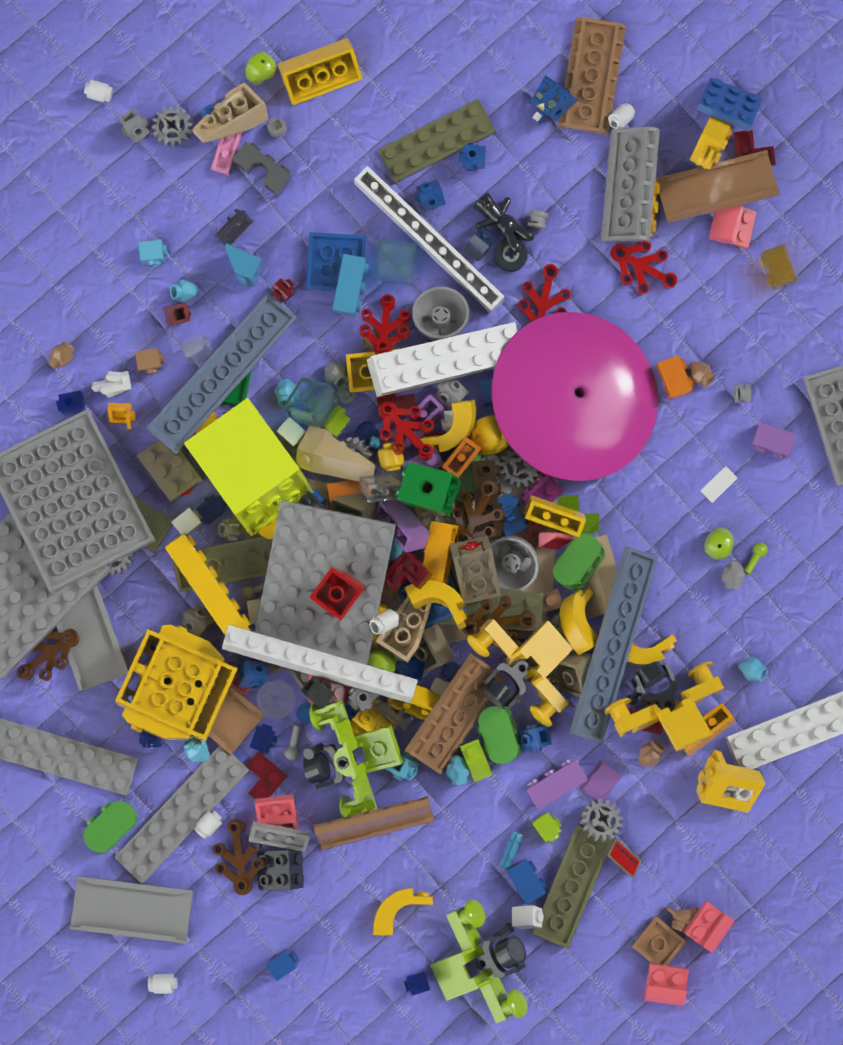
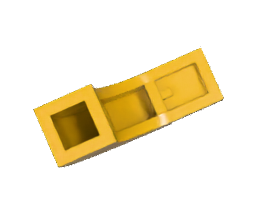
[420,399,476,452]
[405,580,467,630]
[560,587,598,655]
[627,634,677,665]
[373,887,433,935]

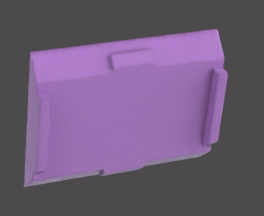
[580,760,622,802]

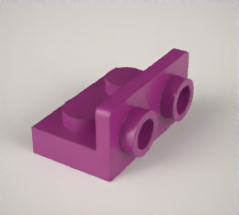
[521,474,564,506]

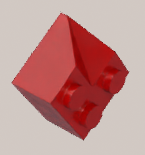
[309,566,366,621]

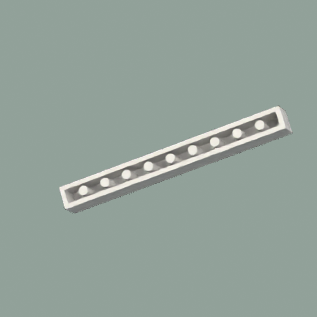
[354,166,505,314]
[222,625,417,703]

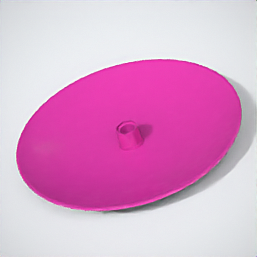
[492,312,658,481]

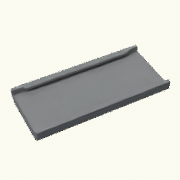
[601,127,660,243]
[56,584,129,691]
[70,876,193,944]

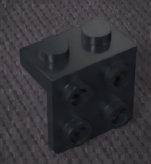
[257,849,304,890]

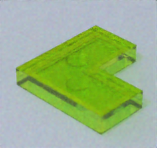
[559,495,600,534]

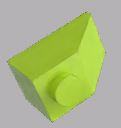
[460,739,492,782]

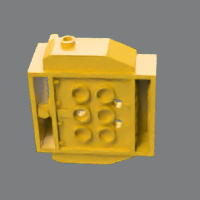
[115,625,237,742]

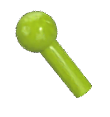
[744,542,768,575]

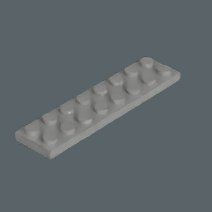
[0,718,139,796]
[114,746,250,884]

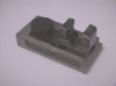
[215,209,253,246]
[374,700,414,734]

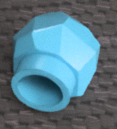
[170,280,198,303]
[274,379,298,407]
[738,656,768,682]
[182,736,210,762]
[447,755,470,785]

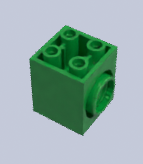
[396,462,461,517]

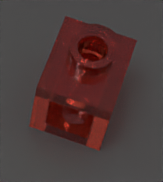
[524,520,548,551]

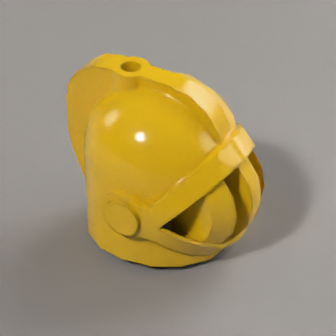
[469,415,509,456]

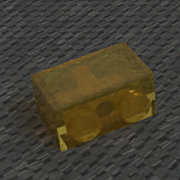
[759,244,797,290]

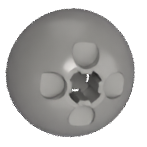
[412,287,469,341]
[490,536,539,591]

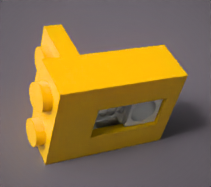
[696,750,766,813]

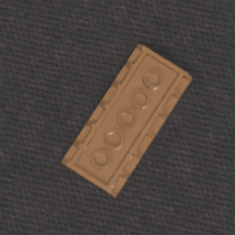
[558,17,626,136]
[656,150,780,223]
[405,653,506,775]
[164,678,265,755]
[313,795,435,850]

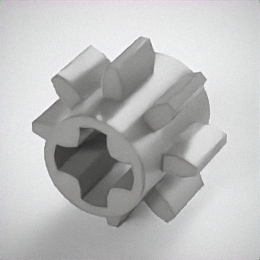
[218,518,242,542]

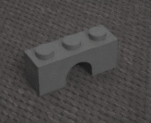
[232,142,292,197]

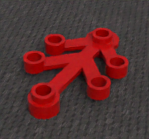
[610,241,678,295]
[518,264,571,322]
[359,294,411,355]
[378,402,434,461]

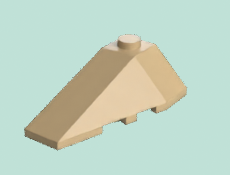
[192,82,268,143]
[296,425,375,484]
[585,535,618,618]
[376,596,432,663]

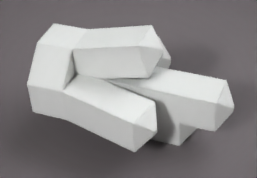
[91,371,132,398]

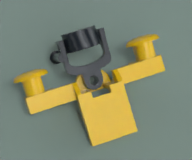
[467,619,573,727]
[605,661,724,752]

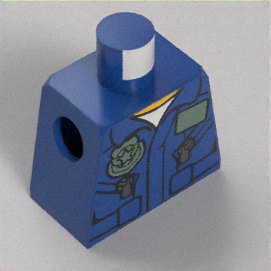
[531,75,578,124]

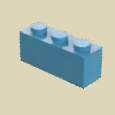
[332,254,369,317]

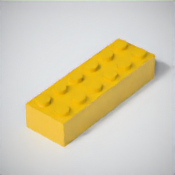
[165,532,251,635]

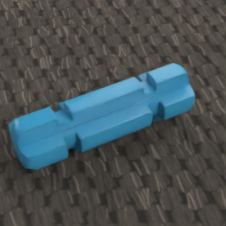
[369,436,381,452]
[499,831,523,869]

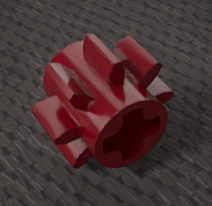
[272,278,295,302]

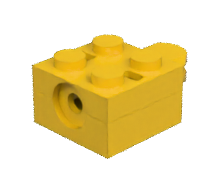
[690,116,734,170]

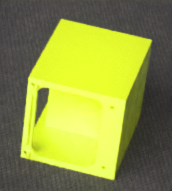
[184,398,314,537]

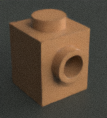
[135,348,165,375]

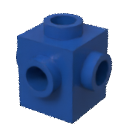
[459,143,486,171]
[415,180,446,212]
[237,660,269,690]
[519,724,552,753]

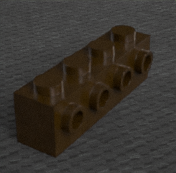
[472,460,504,539]

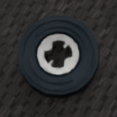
[494,239,528,272]

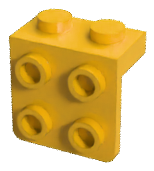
[350,699,402,735]

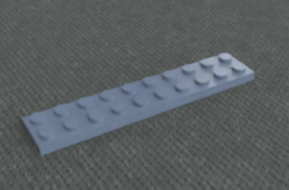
[147,293,297,454]
[569,546,658,743]

